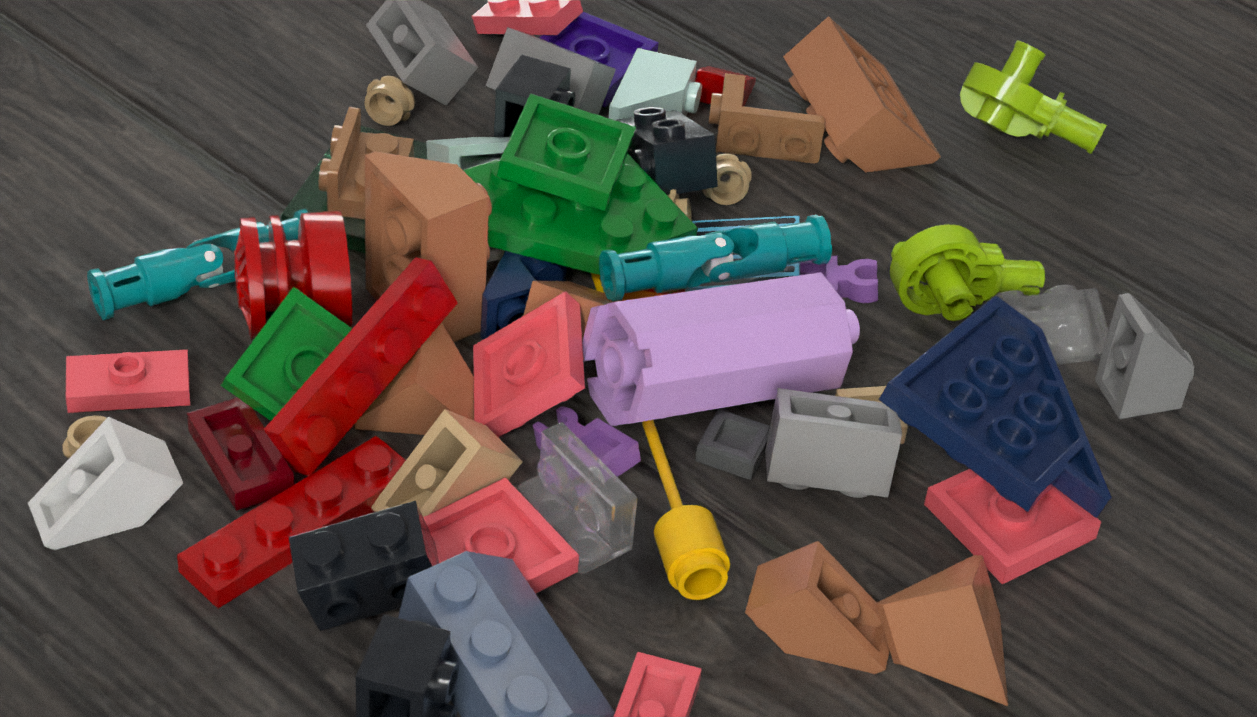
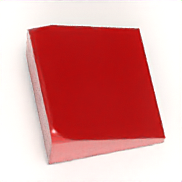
[695,66,756,107]

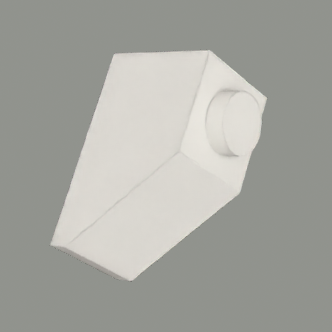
[28,417,183,550]

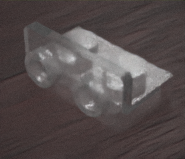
[990,285,1108,365]
[515,422,637,574]

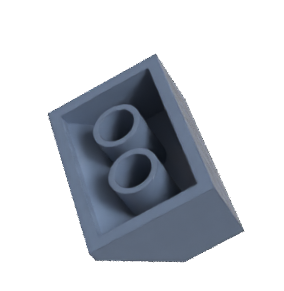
[398,551,615,717]

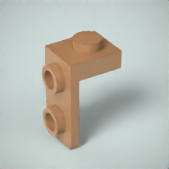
[709,73,825,163]

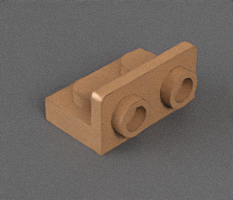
[319,107,414,219]

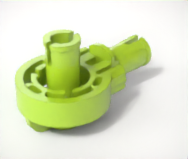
[960,40,1107,154]
[890,224,1045,321]

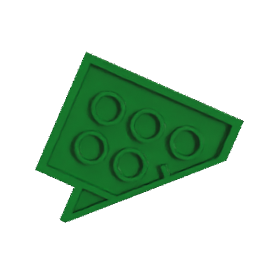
[463,154,698,293]

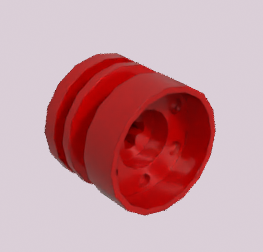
[234,210,352,340]

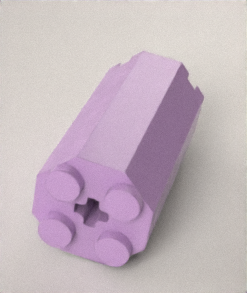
[582,272,860,426]

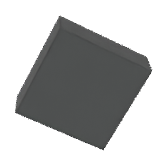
[695,409,770,480]

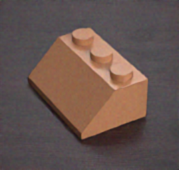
[783,16,941,173]
[365,151,492,342]

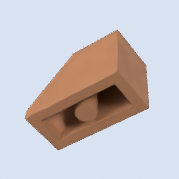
[745,541,890,674]

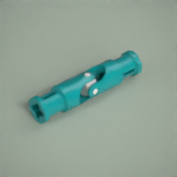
[87,209,308,320]
[599,215,832,301]

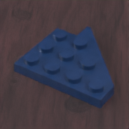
[878,296,1112,518]

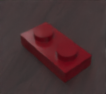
[187,397,294,511]

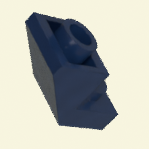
[480,251,567,340]

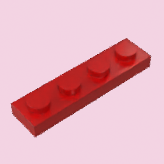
[264,257,458,476]
[177,436,406,609]

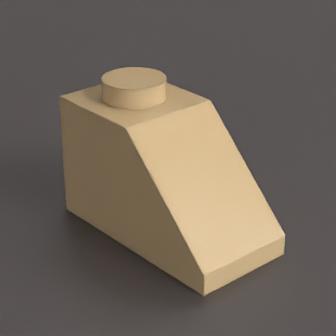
[371,409,523,517]

